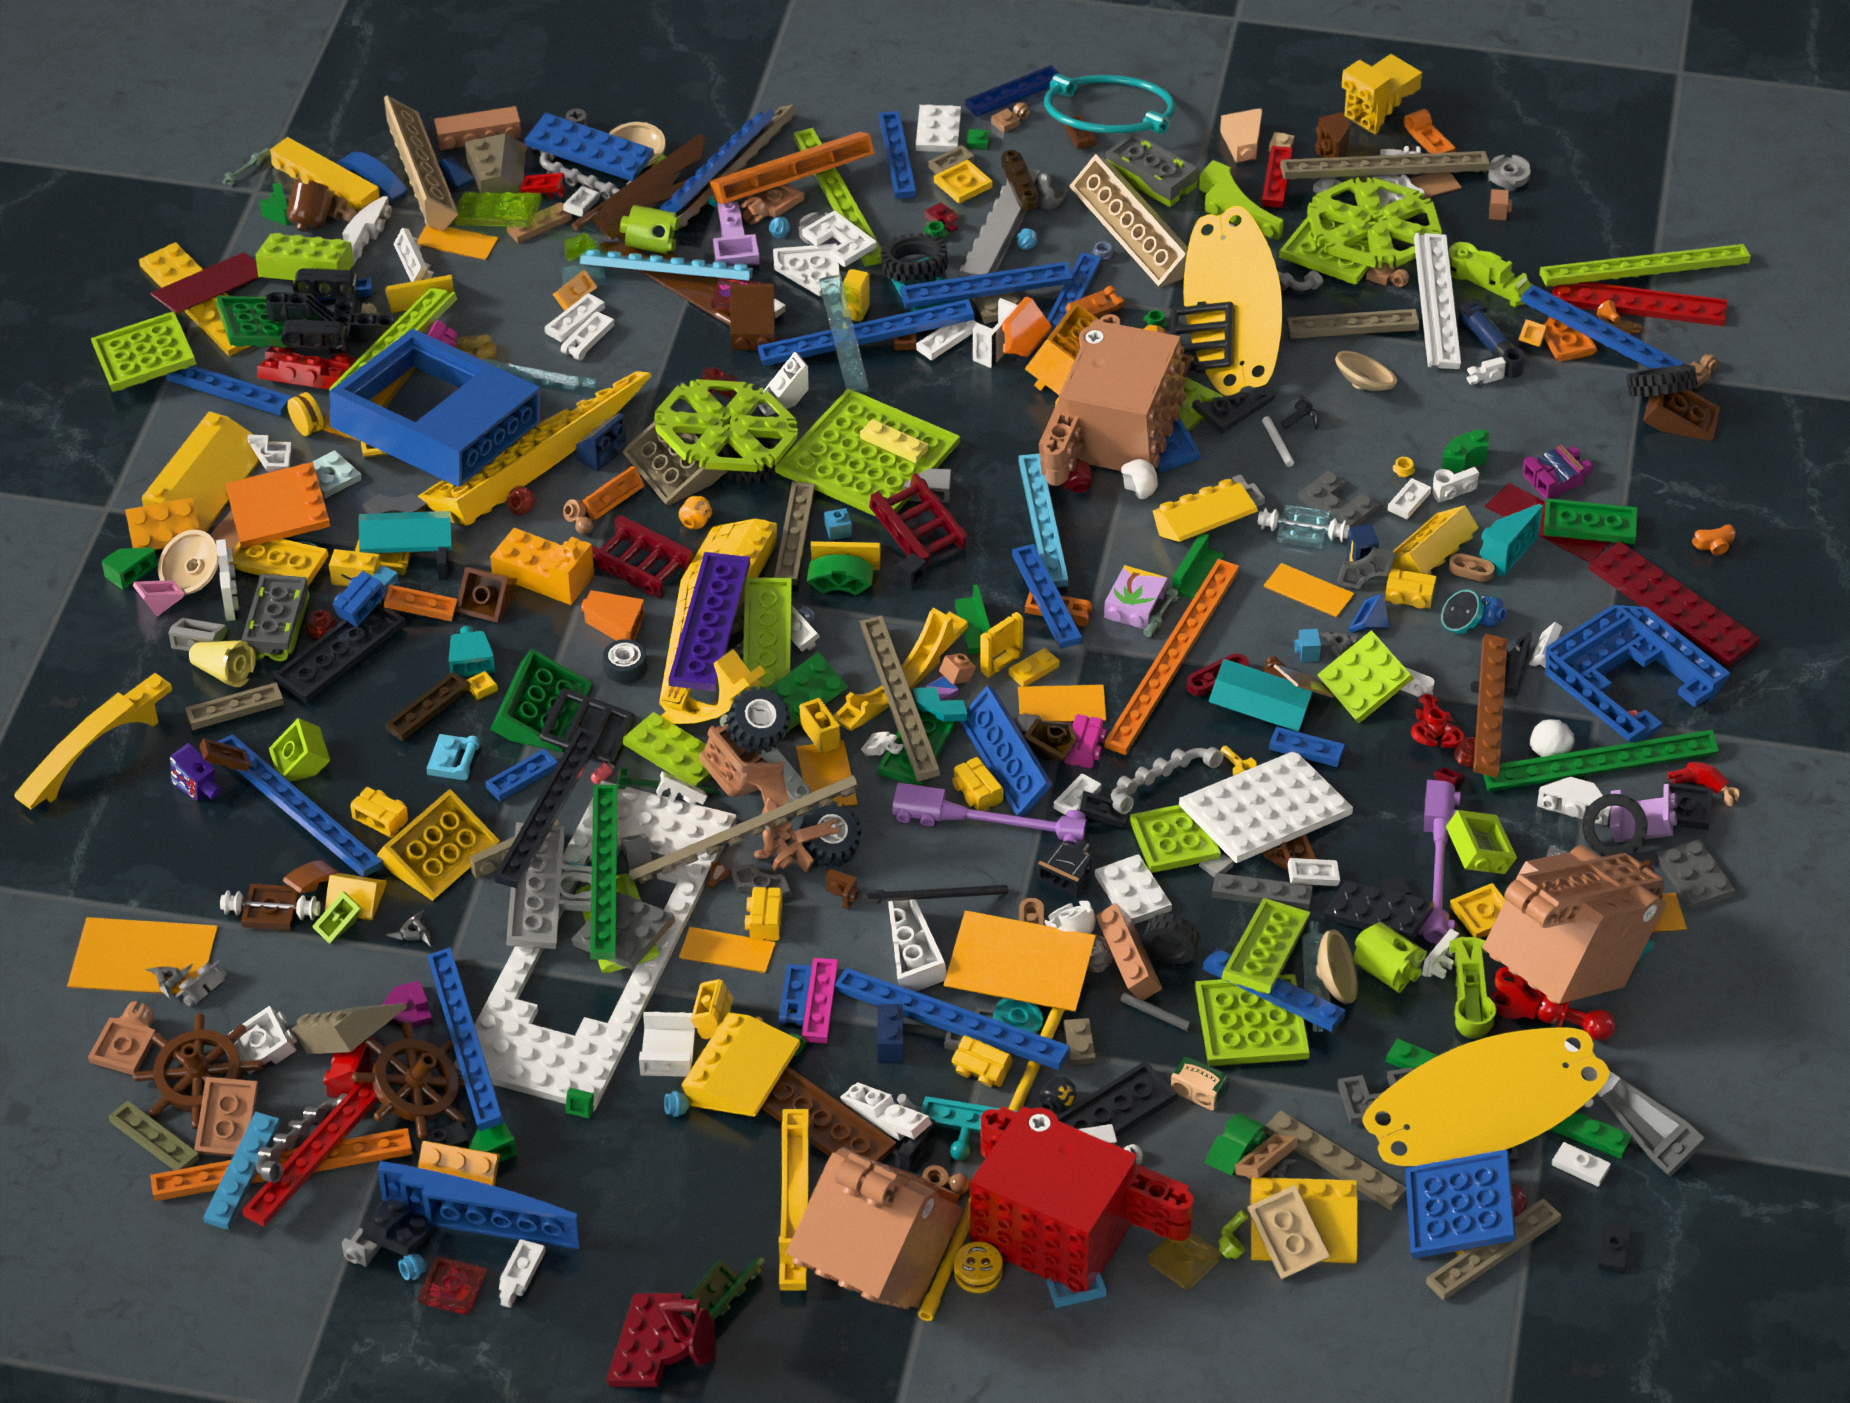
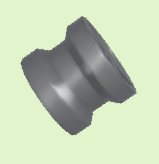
[566,109,587,126]

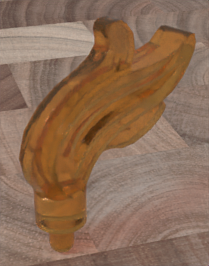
[1598,316,1642,334]

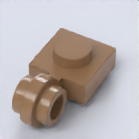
[991,103,1030,133]
[327,194,358,222]
[1366,263,1409,287]
[1689,354,1718,389]

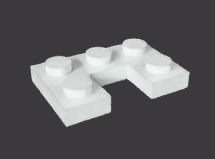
[802,211,877,267]
[216,539,239,621]

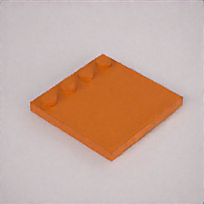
[225,462,331,549]

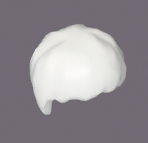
[1121,459,1158,499]
[1530,719,1575,757]

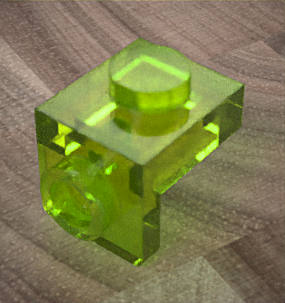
[563,232,598,261]

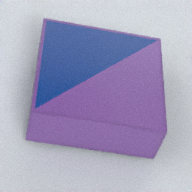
[926,676,958,701]

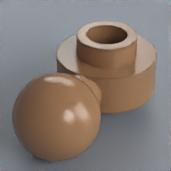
[563,499,593,535]
[922,1165,970,1194]

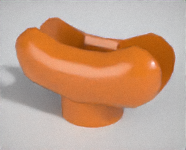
[1692,525,1736,556]

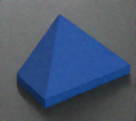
[438,156,475,189]
[1348,593,1390,633]

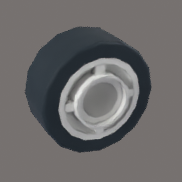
[602,639,647,683]

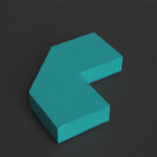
[913,687,967,722]

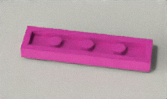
[802,958,838,1044]

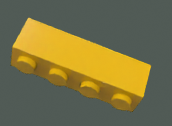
[1153,479,1258,542]
[1391,505,1479,575]

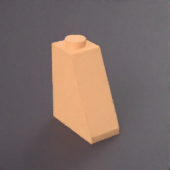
[1220,108,1262,163]

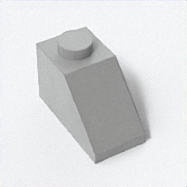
[904,469,951,502]

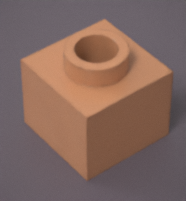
[1489,189,1512,220]
[939,653,976,684]

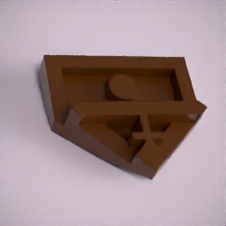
[1263,834,1316,871]

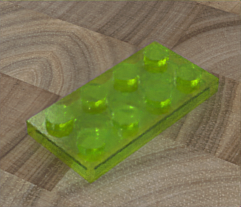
[451,192,542,227]

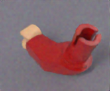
[1668,762,1739,806]

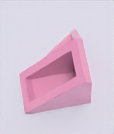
[133,580,184,616]

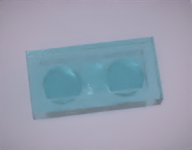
[561,265,606,286]

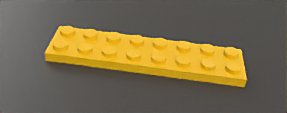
[139,242,251,357]

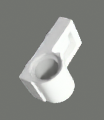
[1432,467,1479,503]

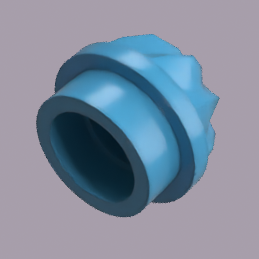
[769,216,790,238]
[1016,229,1037,251]
[664,1091,690,1117]
[399,1254,426,1280]

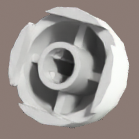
[1045,901,1096,934]

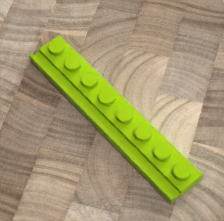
[329,287,457,390]

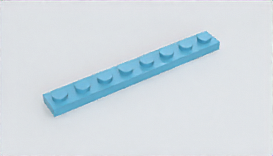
[580,249,753,280]
[1019,454,1068,587]

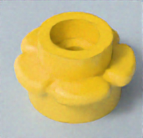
[1393,457,1415,477]

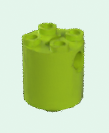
[620,205,680,255]
[1353,922,1427,993]

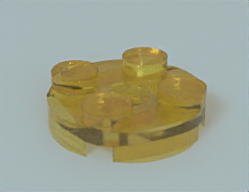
[455,334,497,363]

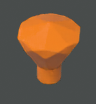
[1597,300,1621,323]

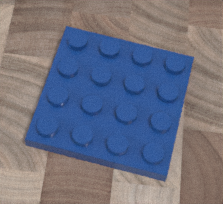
[1405,1149,1516,1259]

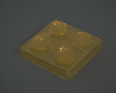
[1147,1231,1222,1291]

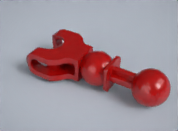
[1489,967,1616,1041]

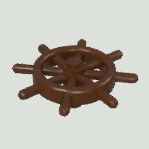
[132,1013,264,1129]
[351,1022,466,1139]

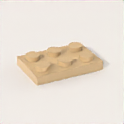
[1247,1185,1330,1280]

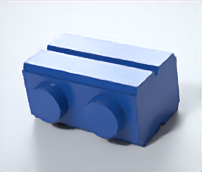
[333,571,387,627]

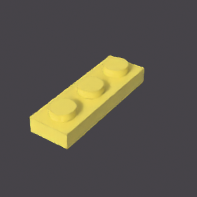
[860,419,928,463]

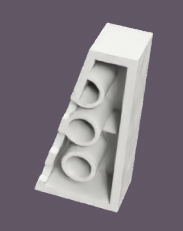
[888,900,947,992]

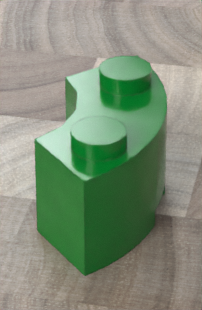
[1441,429,1489,474]
[807,554,874,596]
[1204,1113,1266,1176]

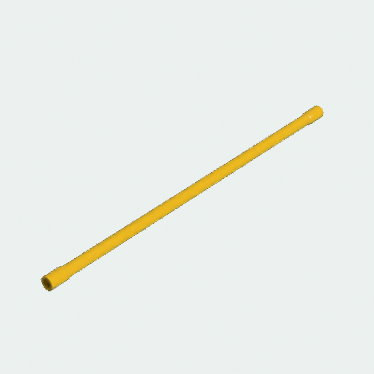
[918,1007,1065,1321]

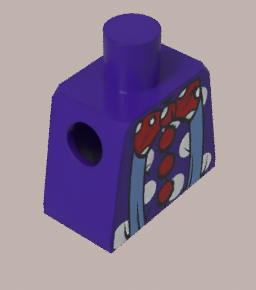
[170,743,221,800]

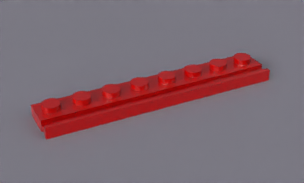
[1552,282,1727,327]

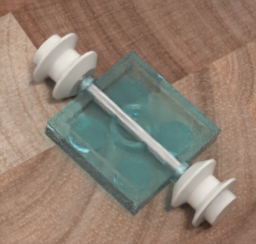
[1258,504,1350,549]

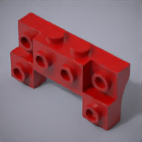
[257,346,356,389]

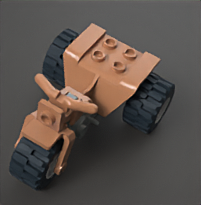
[698,686,862,873]

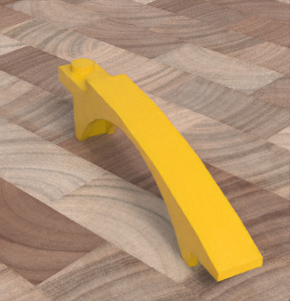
[834,608,968,731]
[661,649,766,724]
[14,673,172,809]
[779,1109,809,1291]

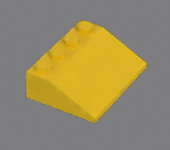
[377,789,500,901]
[682,1012,801,1117]
[1250,1177,1357,1263]

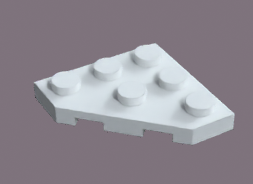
[773,243,841,296]

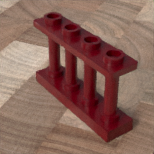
[869,473,967,569]
[592,515,693,599]

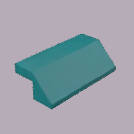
[359,511,452,553]
[1209,659,1312,732]

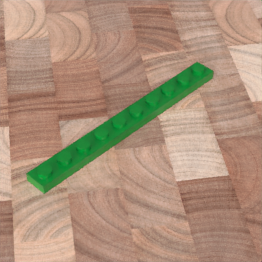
[1483,730,1719,792]
[590,785,618,960]
[1386,1038,1632,1159]

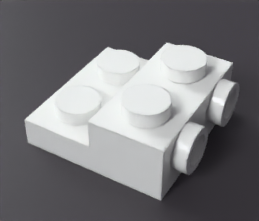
[228,1006,297,1074]

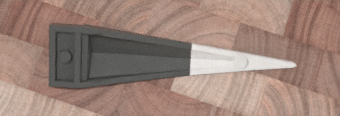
[1565,1041,1707,1177]

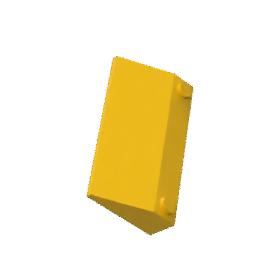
[142,411,261,532]

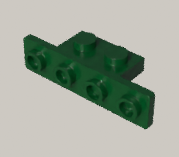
[686,1257,765,1326]

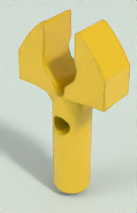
[1220,746,1257,775]

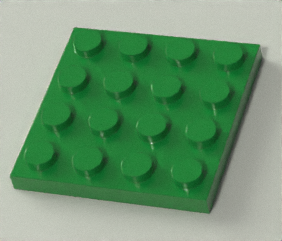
[216,296,288,347]

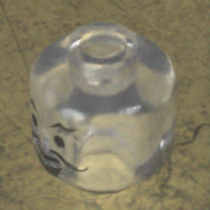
[1087,934,1113,972]

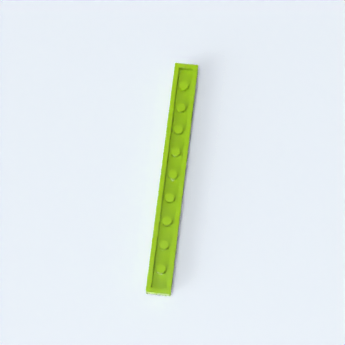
[793,128,882,267]
[1540,244,1751,286]

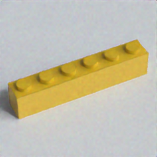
[270,137,380,213]

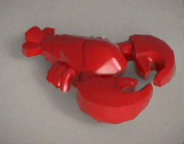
[1411,694,1465,748]

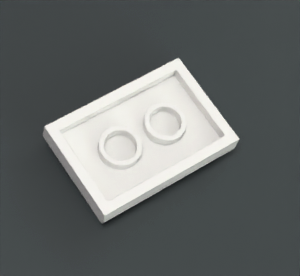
[916,105,961,152]
[1095,854,1172,924]

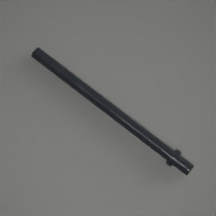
[863,885,1008,904]

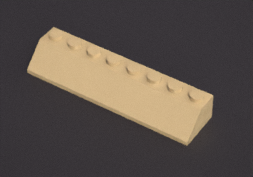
[384,95,458,231]
[1069,154,1188,287]

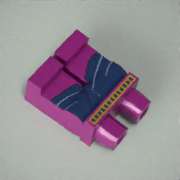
[1522,444,1592,499]

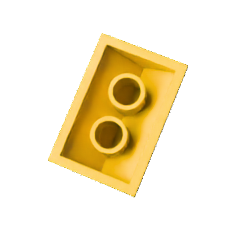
[385,275,454,313]
[811,542,881,570]

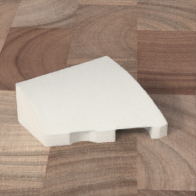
[248,435,291,472]

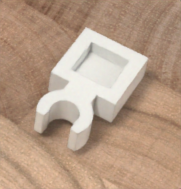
[1466,357,1506,385]

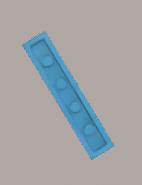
[203,1112,280,1230]

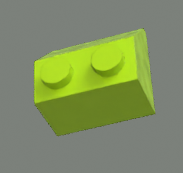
[269,718,330,782]

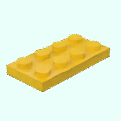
[229,539,329,586]

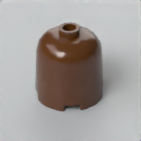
[286,179,335,232]

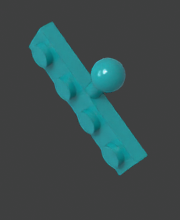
[920,1096,1018,1161]

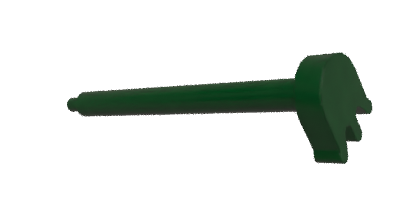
[617,767,720,796]

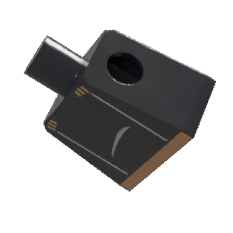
[1037,840,1092,897]

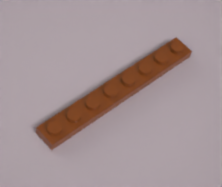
[1473,634,1507,777]

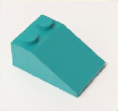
[1479,504,1543,577]

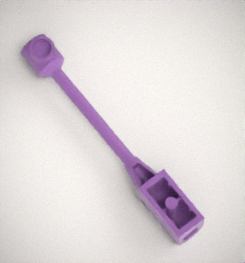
[1418,780,1460,943]
[893,783,1087,846]

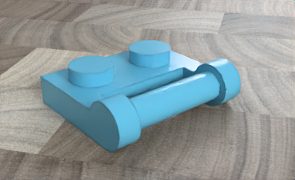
[426,734,481,780]

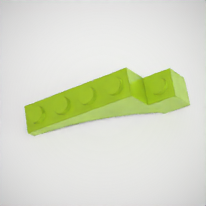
[1199,160,1283,241]

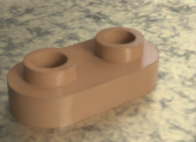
[1449,553,1494,582]
[1019,898,1044,925]

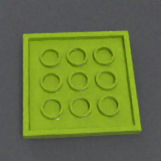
[1279,217,1392,285]
[91,311,196,392]
[1195,974,1309,1066]

